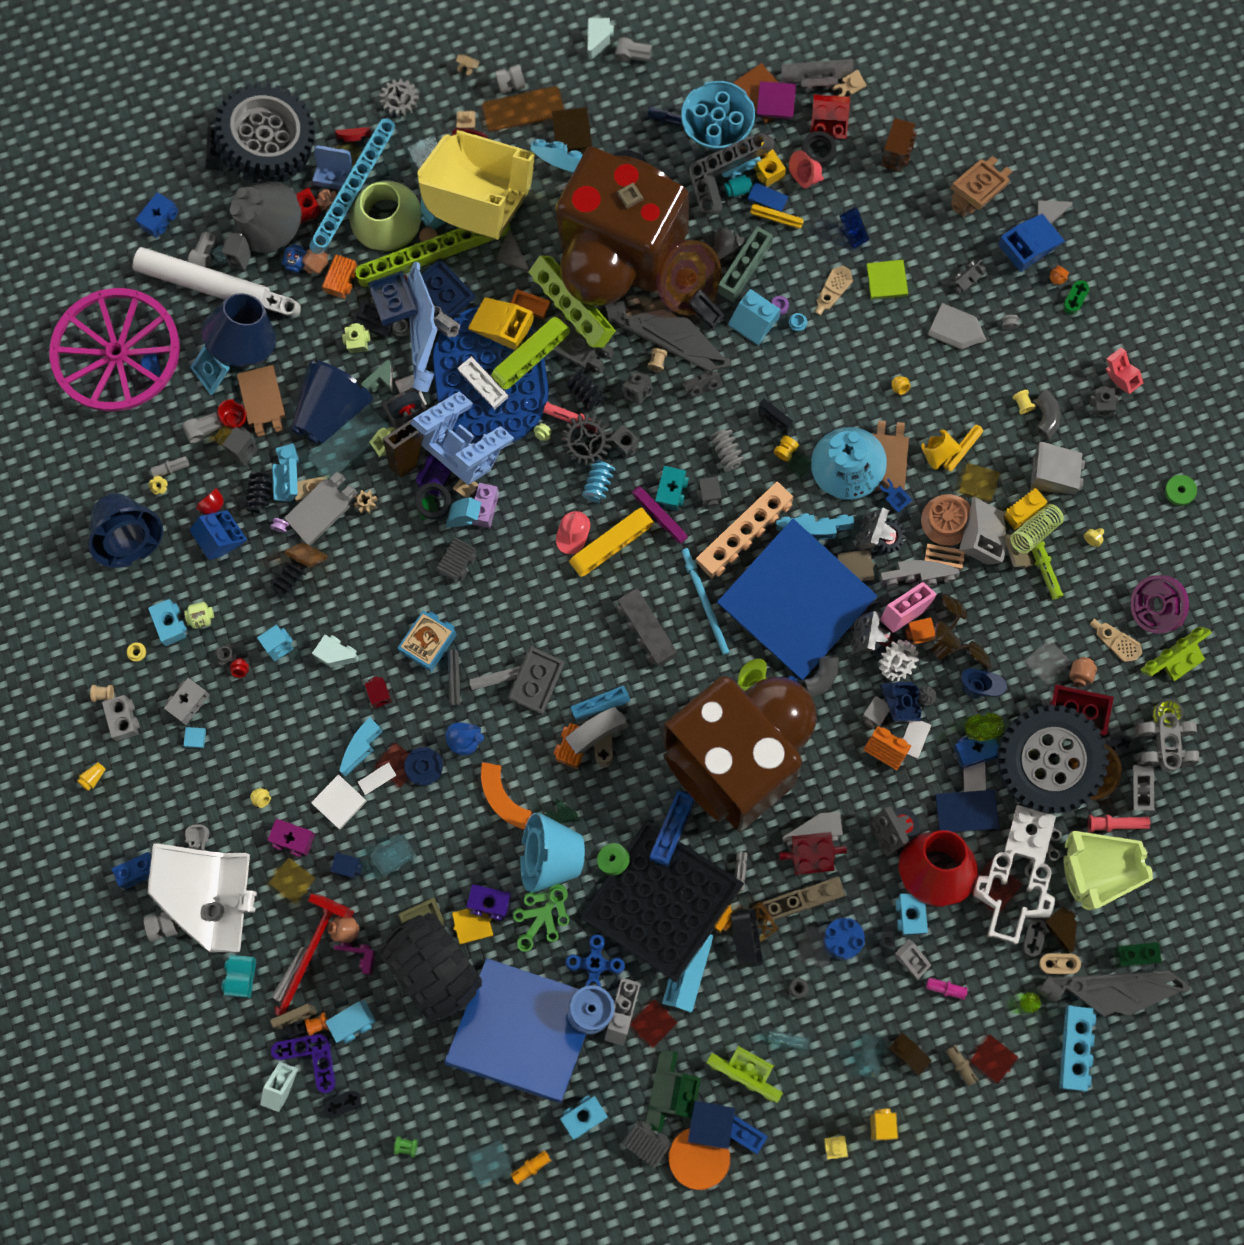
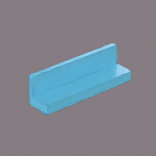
[662,934,713,1012]

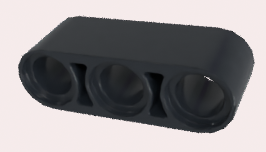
[731,908,763,968]

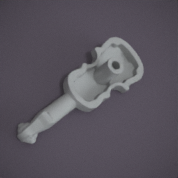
[185,824,209,851]

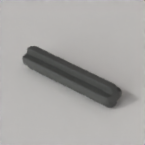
[448,650,460,706]

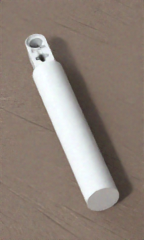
[133,247,301,317]

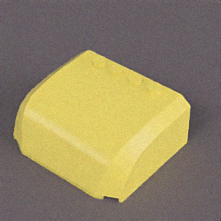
[417,130,535,240]

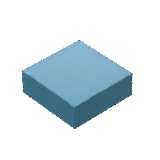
[184,727,206,749]

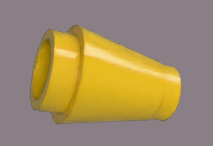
[77,762,106,791]

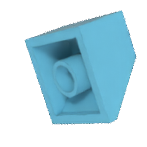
[728,289,780,345]

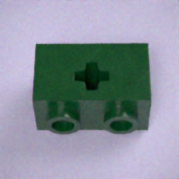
[1114,942,1162,969]

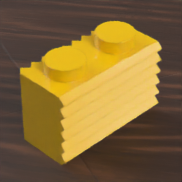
[1004,488,1047,530]

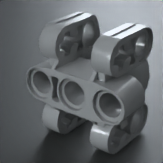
[1134,713,1200,773]

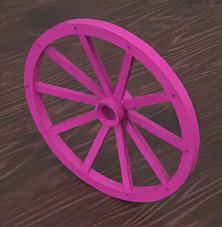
[49,288,180,412]

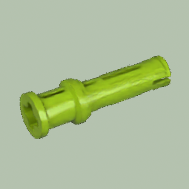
[1028,541,1064,600]

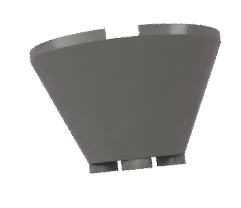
[230,181,301,253]

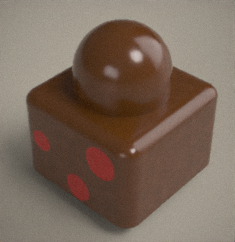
[555,146,689,306]

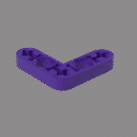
[271,1034,336,1093]

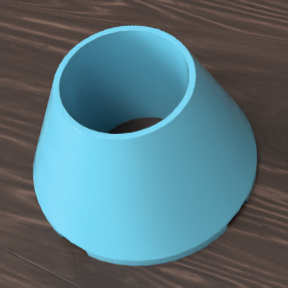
[520,813,585,893]

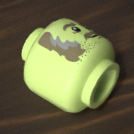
[185,602,214,629]

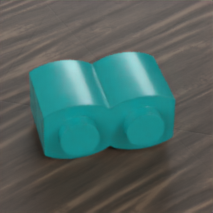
[221,955,256,999]

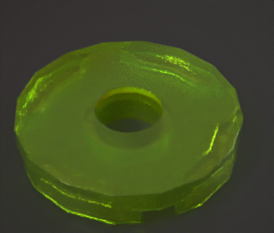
[965,713,1005,741]

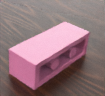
[880,582,937,633]

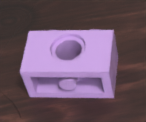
[472,483,499,528]

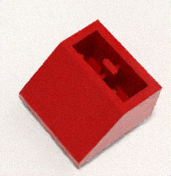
[811,95,850,139]

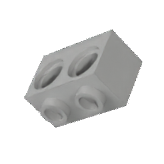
[102,695,140,742]

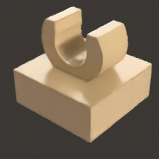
[456,55,479,75]
[457,111,476,131]

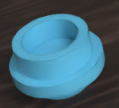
[789,313,807,332]

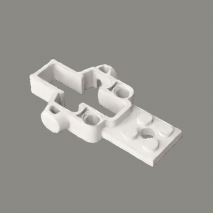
[973,805,1056,945]

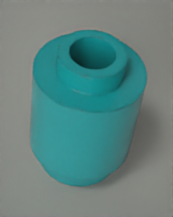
[724,175,752,198]

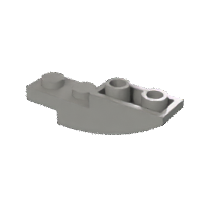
[879,560,960,586]

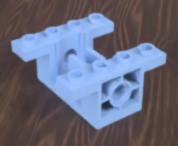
[411,392,514,485]

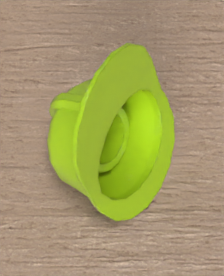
[737,659,767,692]

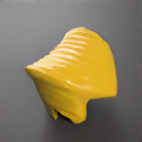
[921,429,962,470]

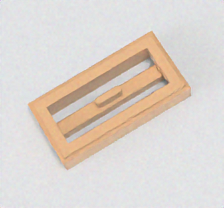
[924,544,965,570]

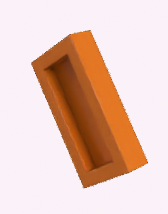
[511,289,551,320]

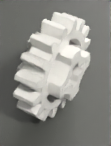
[879,640,919,681]

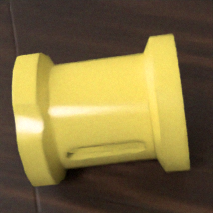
[1013,390,1036,414]

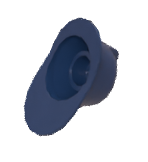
[961,668,1007,699]

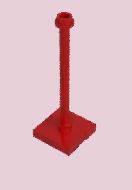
[275,893,355,1016]

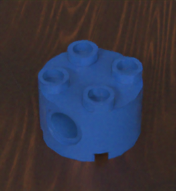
[823,918,865,961]

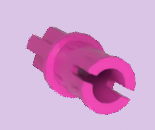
[926,978,968,1000]

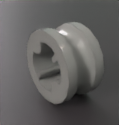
[1002,315,1019,330]

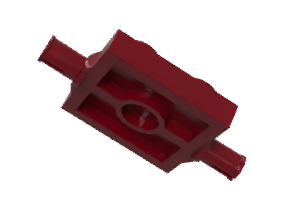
[779,832,847,875]

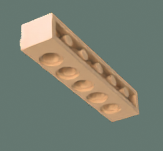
[696,482,793,579]

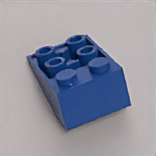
[998,214,1065,272]

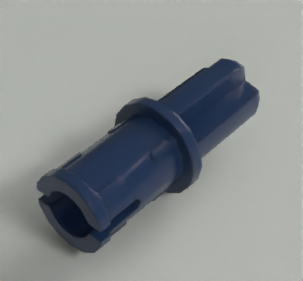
[648,106,682,126]

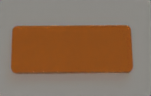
[482,86,564,132]

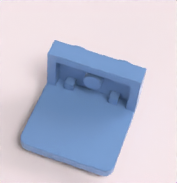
[312,146,353,190]

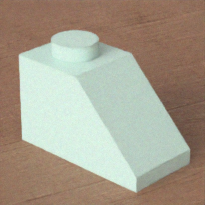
[588,18,614,59]
[260,1062,298,1112]

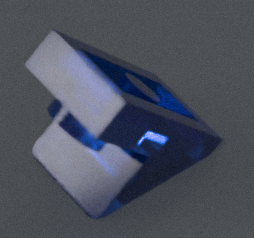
[839,207,870,249]

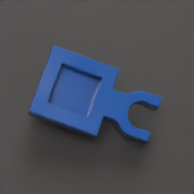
[879,478,912,513]

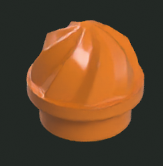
[1050,265,1069,285]

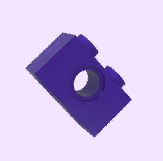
[466,884,512,921]

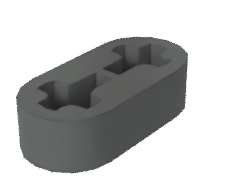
[1022,919,1047,957]

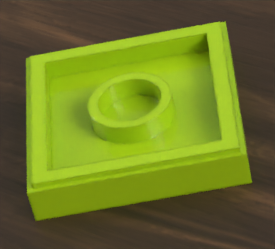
[866,260,908,300]

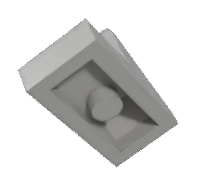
[895,939,931,979]

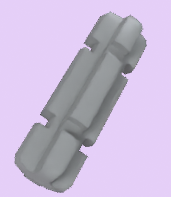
[735,852,747,891]

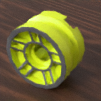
[1153,699,1183,727]

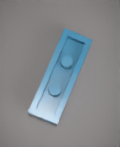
[570,685,631,722]

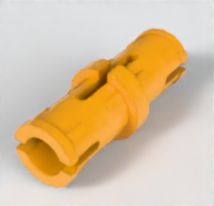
[511,1150,551,1185]

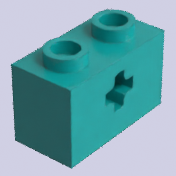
[655,466,689,511]

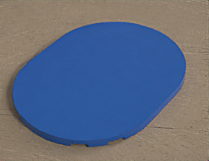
[433,306,549,444]

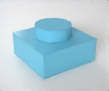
[276,443,299,464]

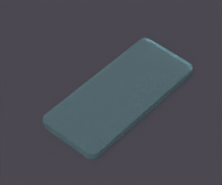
[308,406,389,479]

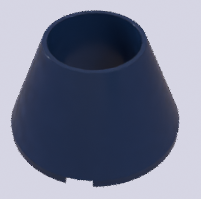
[201,293,276,367]
[88,494,163,568]

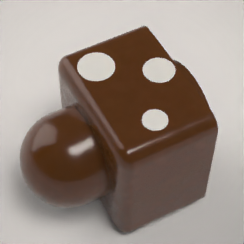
[663,676,817,833]

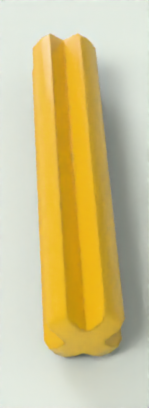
[750,204,804,229]
[943,425,983,472]

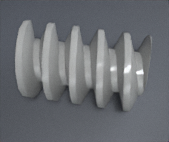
[709,430,745,472]

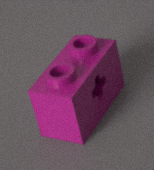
[267,819,316,857]

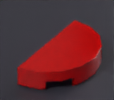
[335,127,371,142]

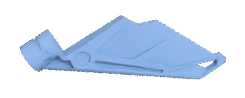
[406,262,437,392]

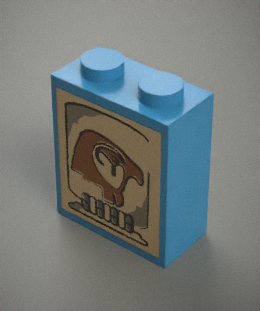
[398,611,457,672]

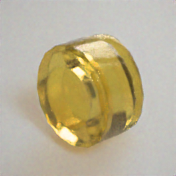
[215,427,232,446]

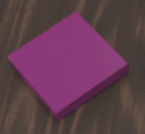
[757,81,796,120]

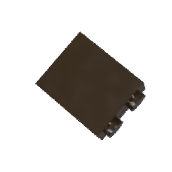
[552,107,592,154]

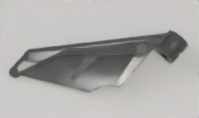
[605,301,731,372]
[1038,971,1190,1017]

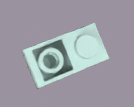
[312,635,359,668]

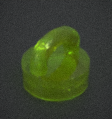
[1020,992,1041,1013]

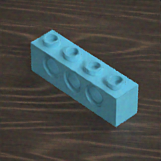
[1059,1006,1096,1092]

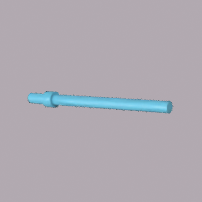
[681,548,730,655]

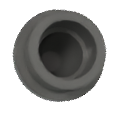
[917,686,937,706]

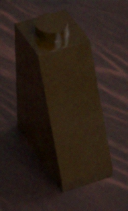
[383,419,424,478]

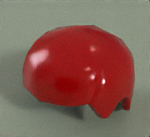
[217,399,247,429]
[196,488,224,515]

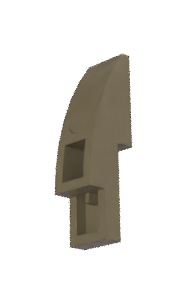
[762,877,846,922]

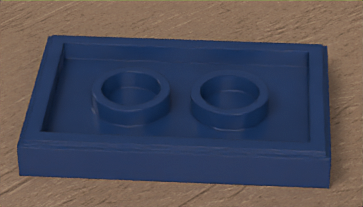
[421,258,476,319]
[368,271,418,326]
[935,789,999,833]

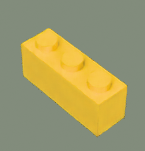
[870,1109,898,1140]

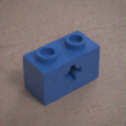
[135,192,178,238]
[954,731,999,769]
[112,852,152,889]

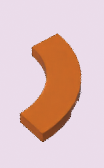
[481,762,532,830]

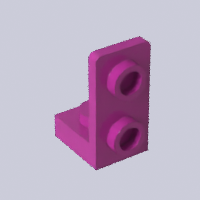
[334,942,376,975]

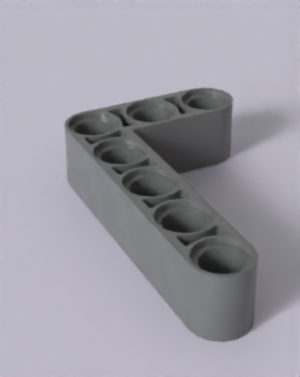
[689,133,774,215]

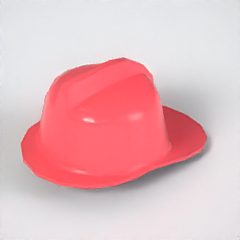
[789,150,824,188]
[556,511,590,554]

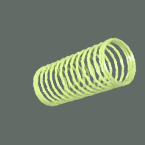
[1010,504,1064,554]

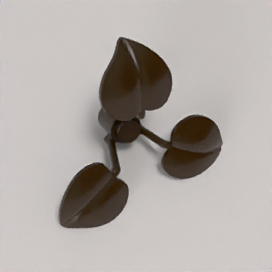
[931,593,992,670]

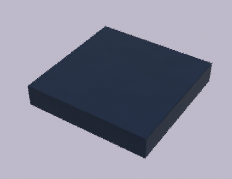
[688,1101,736,1150]

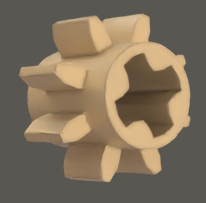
[354,490,377,514]

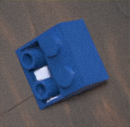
[189,510,247,560]

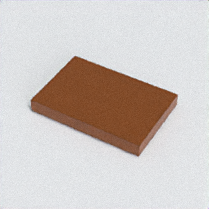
[733,63,795,124]

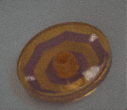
[657,240,722,315]

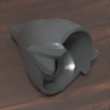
[710,227,744,262]

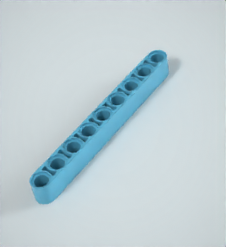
[310,119,395,254]

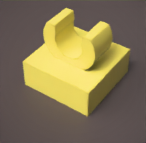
[824,1136,848,1159]

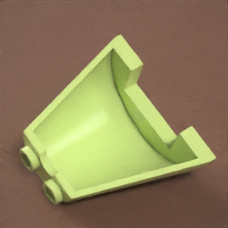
[1064,831,1153,910]

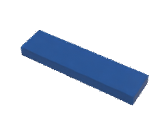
[649,790,695,866]

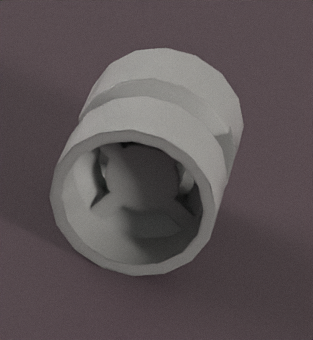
[495,65,526,94]
[144,912,179,942]

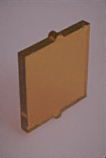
[284,542,328,567]

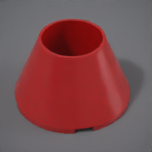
[898,830,978,907]

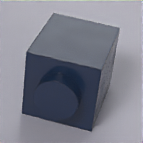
[330,852,363,880]

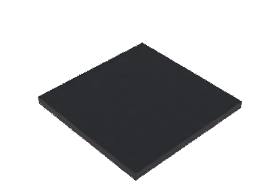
[579,820,744,983]

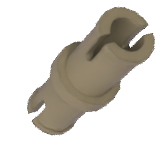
[945,1045,979,1087]

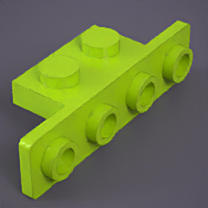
[1140,626,1212,681]
[706,1046,783,1103]

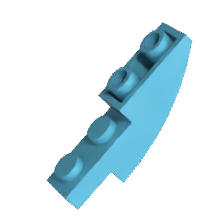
[530,139,583,172]
[776,514,854,540]

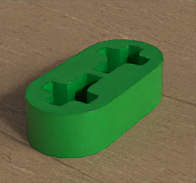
[1063,280,1089,315]

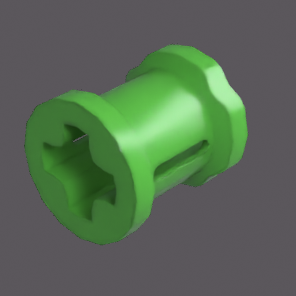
[394,1136,418,1158]

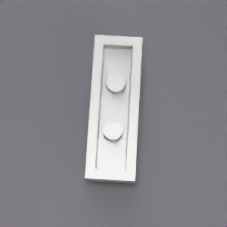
[457,356,508,410]

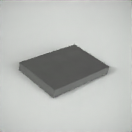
[507,646,565,715]

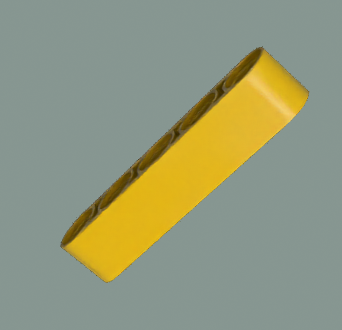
[569,507,654,577]

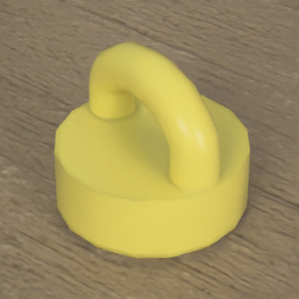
[1084,528,1104,547]

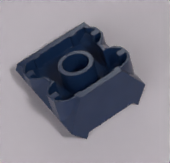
[879,682,922,722]

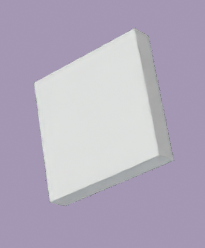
[312,774,367,829]

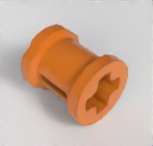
[305,1013,330,1036]

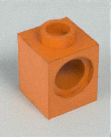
[905,617,935,645]

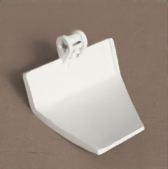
[148,843,257,953]

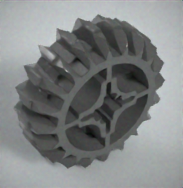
[561,414,612,465]

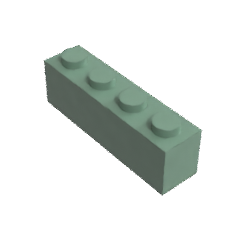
[718,226,773,302]

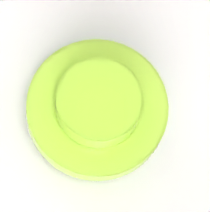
[534,423,552,441]

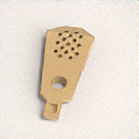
[814,266,853,316]
[1090,619,1142,663]

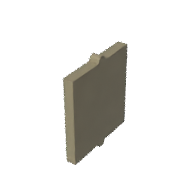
[1003,535,1035,569]
[837,550,875,582]

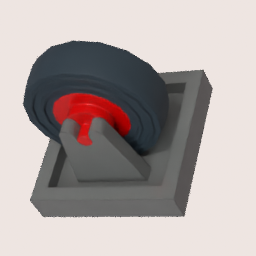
[382,387,428,429]
[868,806,920,857]

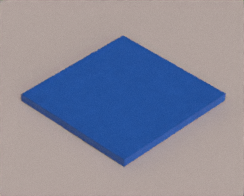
[716,518,877,681]
[445,958,594,1104]

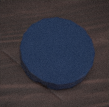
[404,747,443,786]

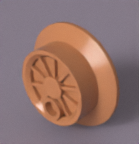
[921,494,971,546]

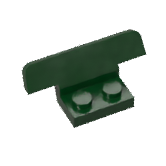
[646,1051,701,1133]

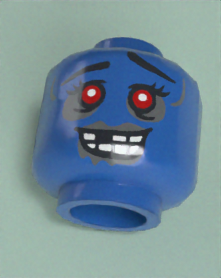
[282,244,306,273]

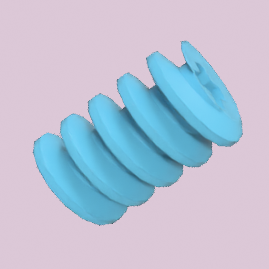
[582,460,615,503]

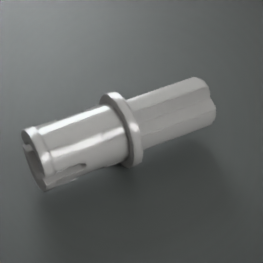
[151,457,189,477]

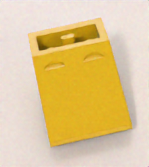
[468,297,534,350]

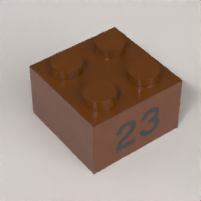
[881,118,917,172]

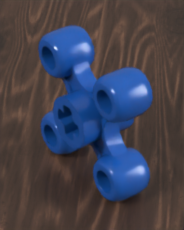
[565,934,625,987]

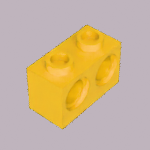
[754,142,786,187]

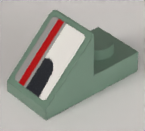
[361,360,393,394]

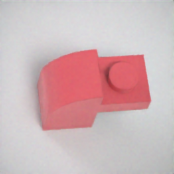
[1106,348,1143,394]

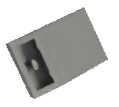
[959,497,1007,565]

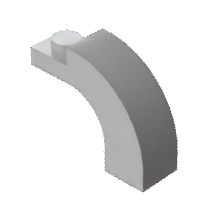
[565,707,629,754]

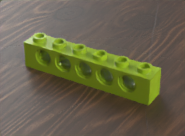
[529,255,616,348]

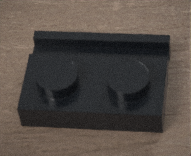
[353,300,394,338]
[758,398,793,435]

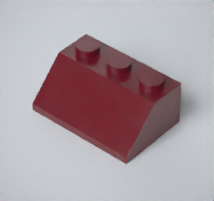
[1049,684,1114,736]

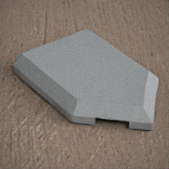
[928,303,986,350]

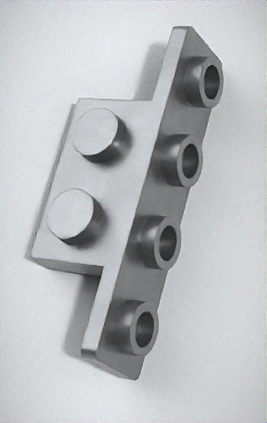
[781,59,854,89]

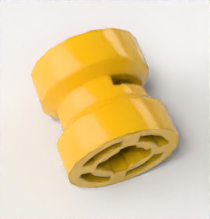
[773,436,799,462]

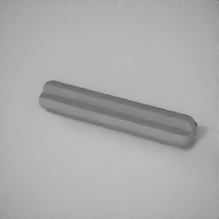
[469,666,521,690]
[272,947,307,1002]

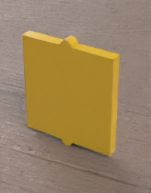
[452,904,493,944]

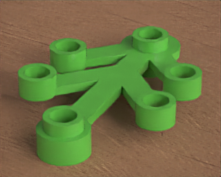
[513,884,569,952]

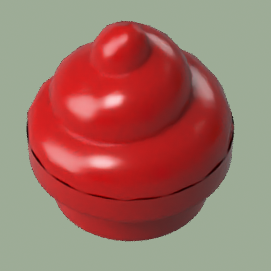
[229,658,249,678]

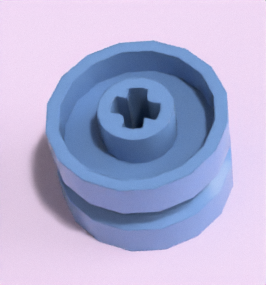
[567,985,614,1034]

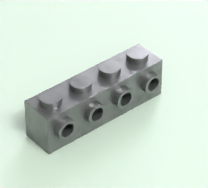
[617,588,678,668]

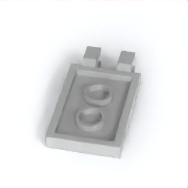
[284,472,358,546]

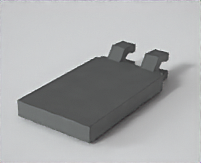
[552,312,615,373]

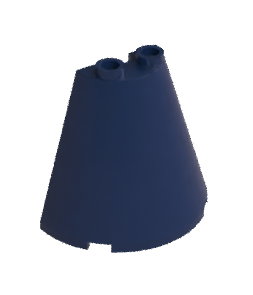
[291,360,373,445]

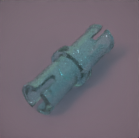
[767,1030,810,1051]

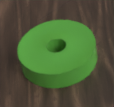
[1165,475,1197,506]
[597,843,629,876]

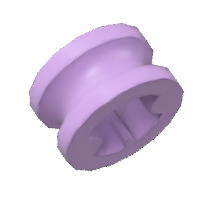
[270,518,289,533]

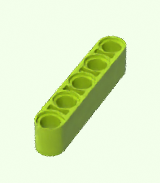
[491,317,570,390]

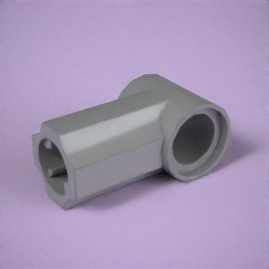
[615,38,652,62]
[188,232,218,268]
[434,306,460,338]
[182,412,223,443]

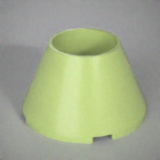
[349,181,422,252]

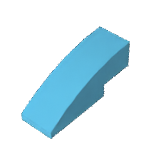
[445,497,482,528]
[340,717,383,777]

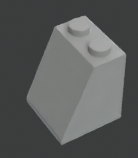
[1031,442,1085,495]

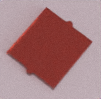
[375,742,409,788]
[630,999,678,1048]
[970,1035,1018,1084]

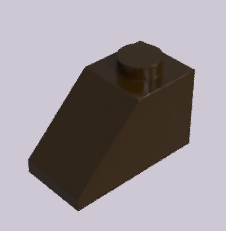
[1044,906,1077,954]
[887,1033,932,1076]

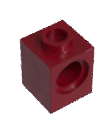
[364,677,392,709]

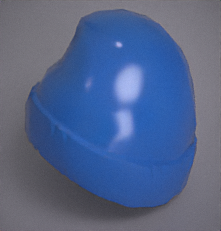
[445,722,484,756]

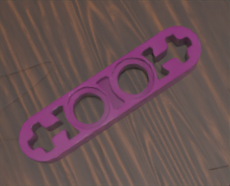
[631,486,688,544]

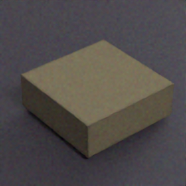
[617,183,643,209]

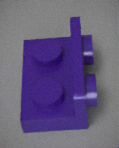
[416,454,452,497]

